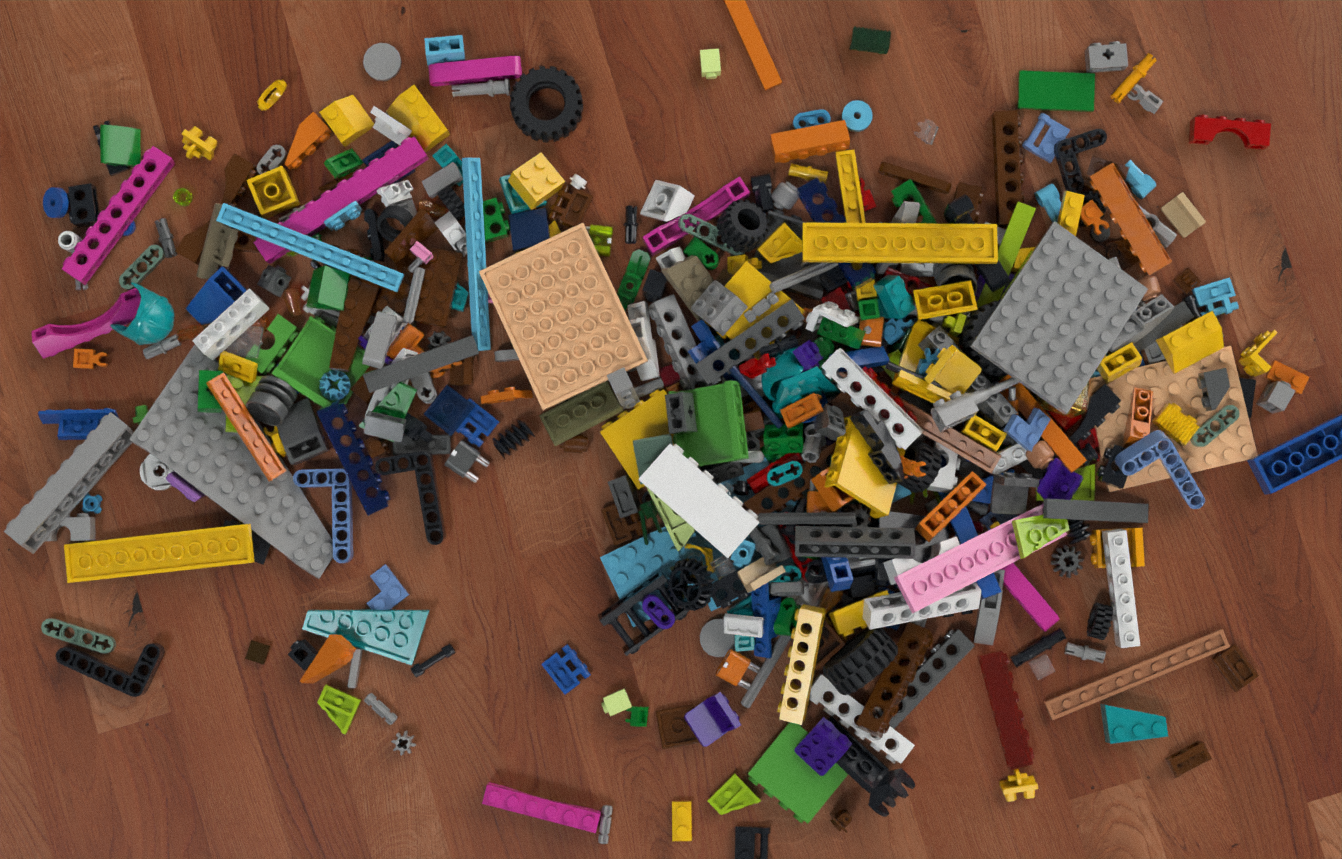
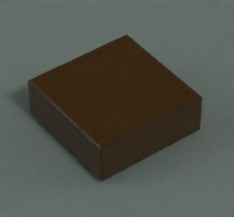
[245,640,271,665]

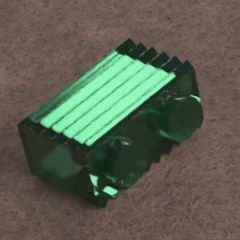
[849,26,891,54]

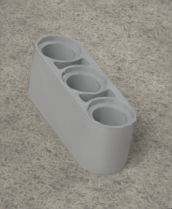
[362,311,397,369]

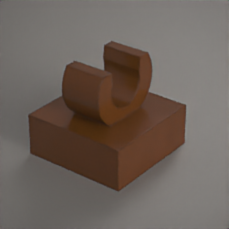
[1173,267,1201,295]

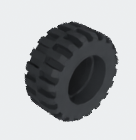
[510,66,583,143]
[959,301,1009,377]
[823,627,898,695]

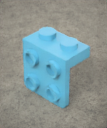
[324,201,363,231]

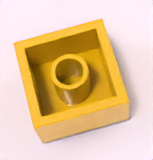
[508,152,565,210]
[246,166,301,219]

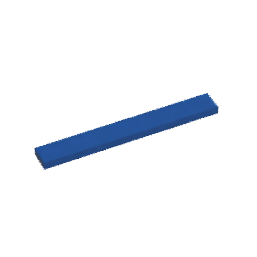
[938,454,1002,600]

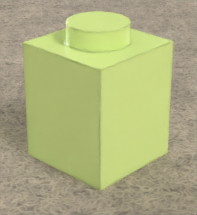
[700,49,721,79]
[601,688,632,716]

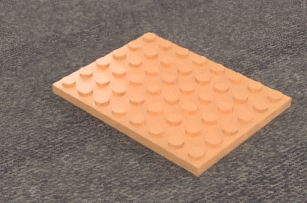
[479,223,648,411]
[1083,346,1258,492]

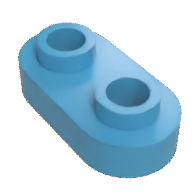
[793,109,831,129]

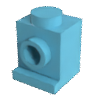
[730,540,756,568]

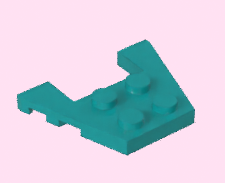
[771,366,840,422]

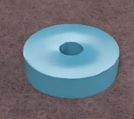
[842,100,873,132]

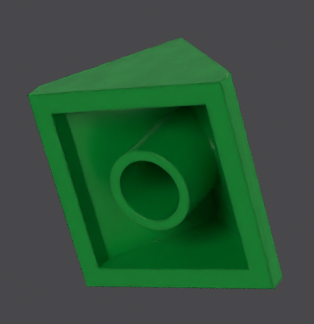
[306,266,351,311]

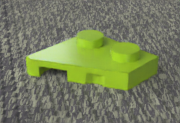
[317,684,361,735]
[707,773,761,815]

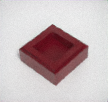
[659,364,681,388]

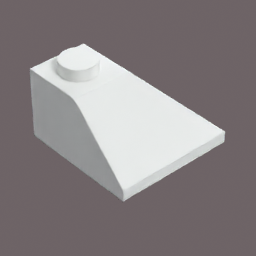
[640,180,695,222]

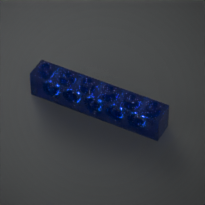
[797,178,876,291]
[317,400,391,516]

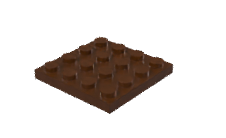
[371,241,464,328]

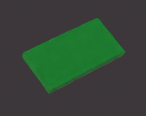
[1017,70,1095,112]

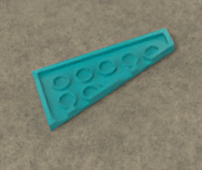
[302,610,430,665]

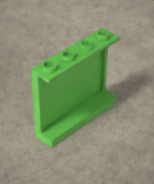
[272,316,369,417]
[669,380,749,467]
[747,722,848,824]

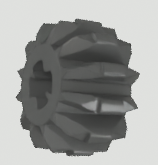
[838,503,872,527]
[1050,545,1084,578]

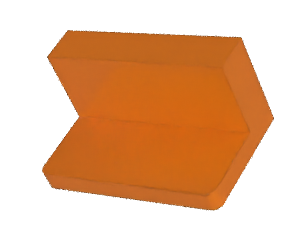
[780,393,823,428]

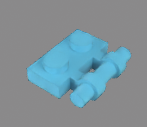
[1192,277,1239,316]

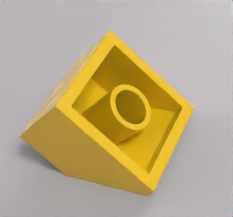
[319,95,374,147]

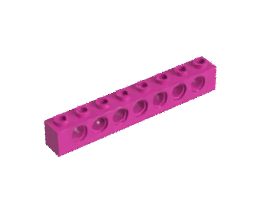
[62,146,175,285]

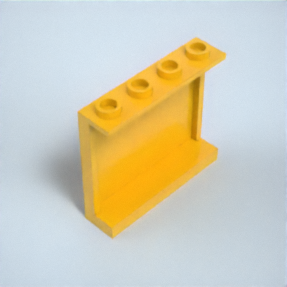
[702,261,805,360]
[892,320,963,403]
[600,389,674,490]
[824,416,906,519]

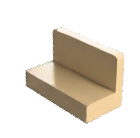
[1161,192,1206,238]
[737,557,786,593]

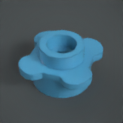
[82,494,102,514]

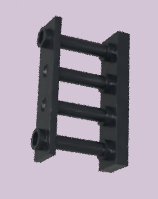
[598,570,689,656]

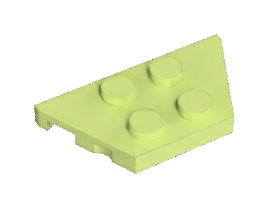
[647,488,696,551]

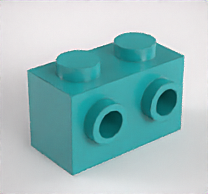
[873,275,916,319]

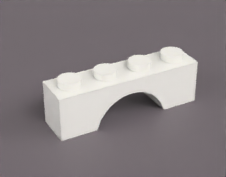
[883,537,960,585]

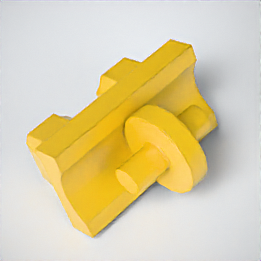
[182,126,217,161]
[999,768,1038,802]

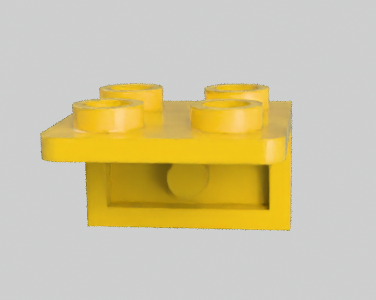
[1238,330,1277,377]
[924,345,982,394]

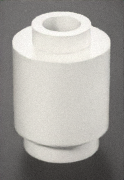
[58,231,82,252]

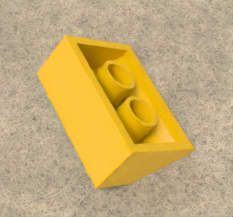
[386,85,450,153]
[913,280,978,320]
[1156,311,1224,374]
[829,590,889,637]

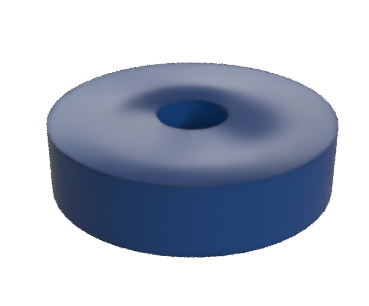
[43,187,69,218]

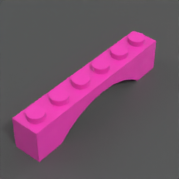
[642,176,750,256]
[31,288,141,359]
[482,782,601,833]

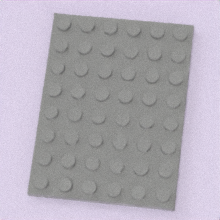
[970,221,1148,415]

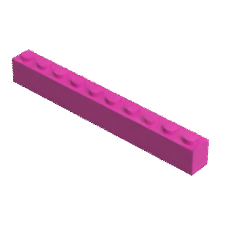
[253,137,429,264]

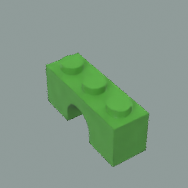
[245,314,300,375]

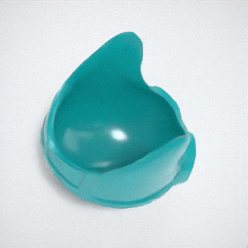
[110,282,175,345]
[761,347,822,405]

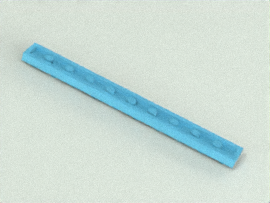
[462,158,491,351]
[216,203,404,292]

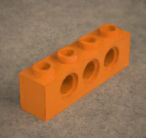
[915,471,987,542]

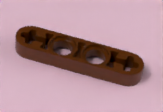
[878,162,952,194]

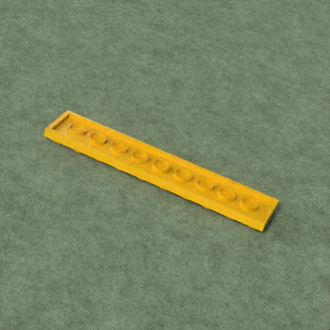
[802,223,998,264]
[64,524,255,583]

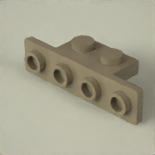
[196,203,238,279]

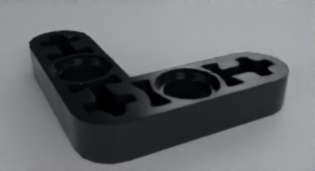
[1054,129,1107,193]

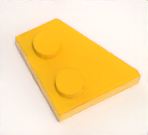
[756,222,802,263]

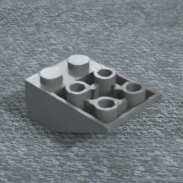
[277,398,330,465]

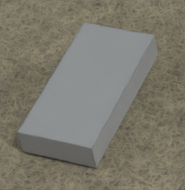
[422,162,463,199]
[347,648,363,688]

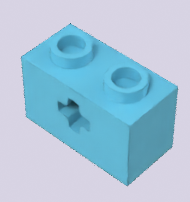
[424,35,465,66]

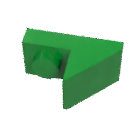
[323,148,363,179]

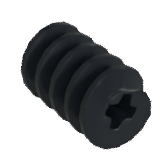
[492,419,536,459]
[1067,519,1092,544]

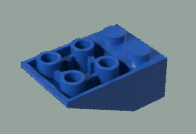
[185,266,247,329]

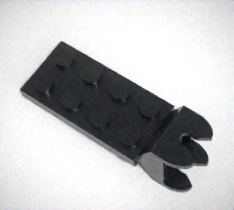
[828,716,915,817]

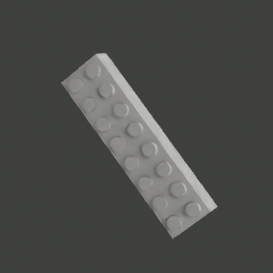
[4,412,134,554]

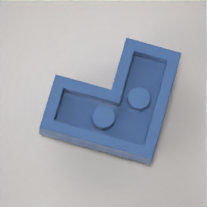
[1003,408,1051,452]
[366,564,410,610]

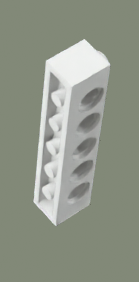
[821,348,924,450]
[1102,529,1140,648]
[863,582,981,629]
[809,674,915,764]

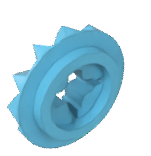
[319,370,350,401]

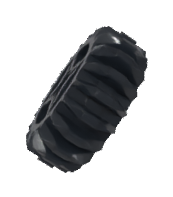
[666,558,716,611]

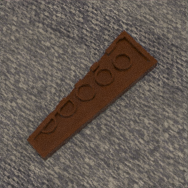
[329,260,389,372]

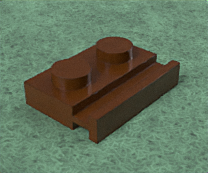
[1212,644,1259,692]

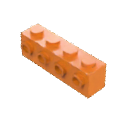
[770,120,850,163]

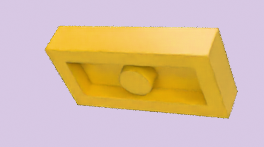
[218,351,258,383]
[672,801,692,841]

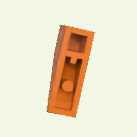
[300,634,356,684]

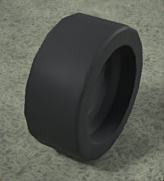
[376,205,413,242]

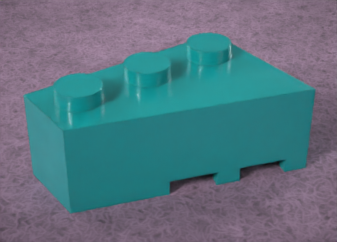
[1100,703,1168,744]

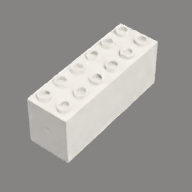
[639,443,759,558]

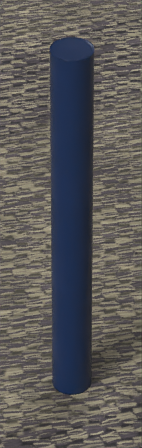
[729,365,783,429]

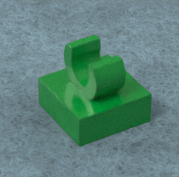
[625,706,649,727]

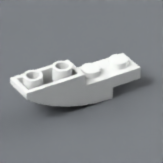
[627,301,660,381]

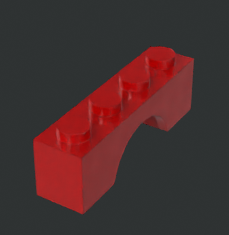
[1189,115,1271,150]

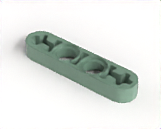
[678,214,745,256]
[41,618,116,653]

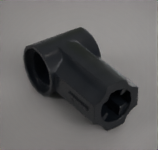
[750,173,774,213]

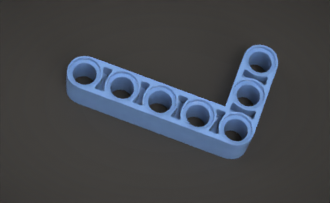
[1115,430,1205,509]
[293,469,353,563]

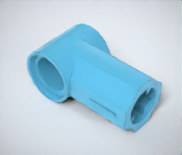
[1125,160,1157,199]
[1034,183,1061,223]

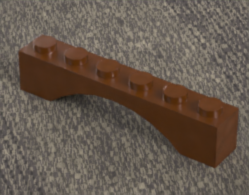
[175,153,257,265]

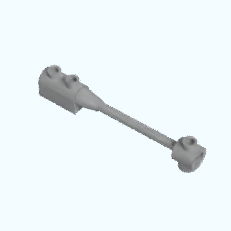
[931,377,1019,432]

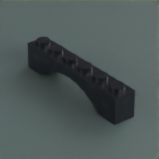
[1020,384,1121,479]

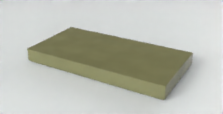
[539,381,623,446]

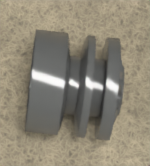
[932,263,978,294]
[245,375,297,426]

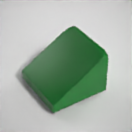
[858,298,880,321]

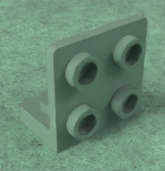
[633,434,673,484]

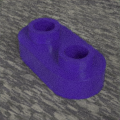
[642,594,675,629]

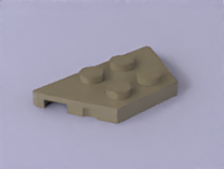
[661,255,714,321]

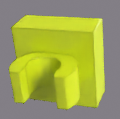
[942,313,967,337]

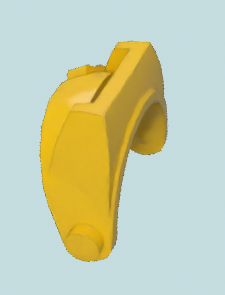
[257,79,287,111]
[684,544,714,574]

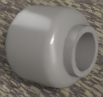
[771,181,799,210]

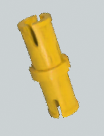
[788,163,828,184]

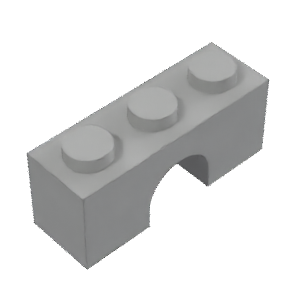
[46,513,96,541]

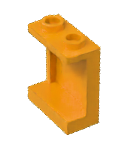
[1090,528,1145,568]

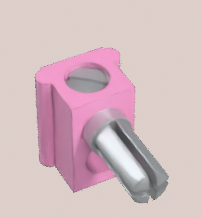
[408,241,433,273]

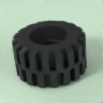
[716,199,769,253]
[897,439,942,493]

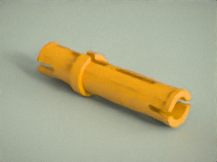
[1110,53,1157,104]

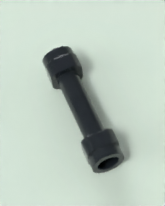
[410,643,456,678]

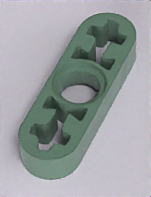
[119,245,165,290]
[1190,405,1240,447]

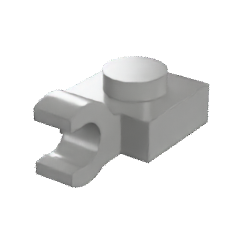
[1127,84,1163,114]

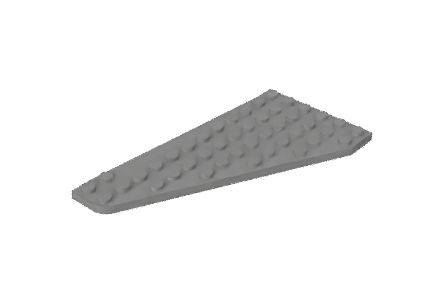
[129,345,333,579]

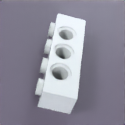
[192,288,270,361]

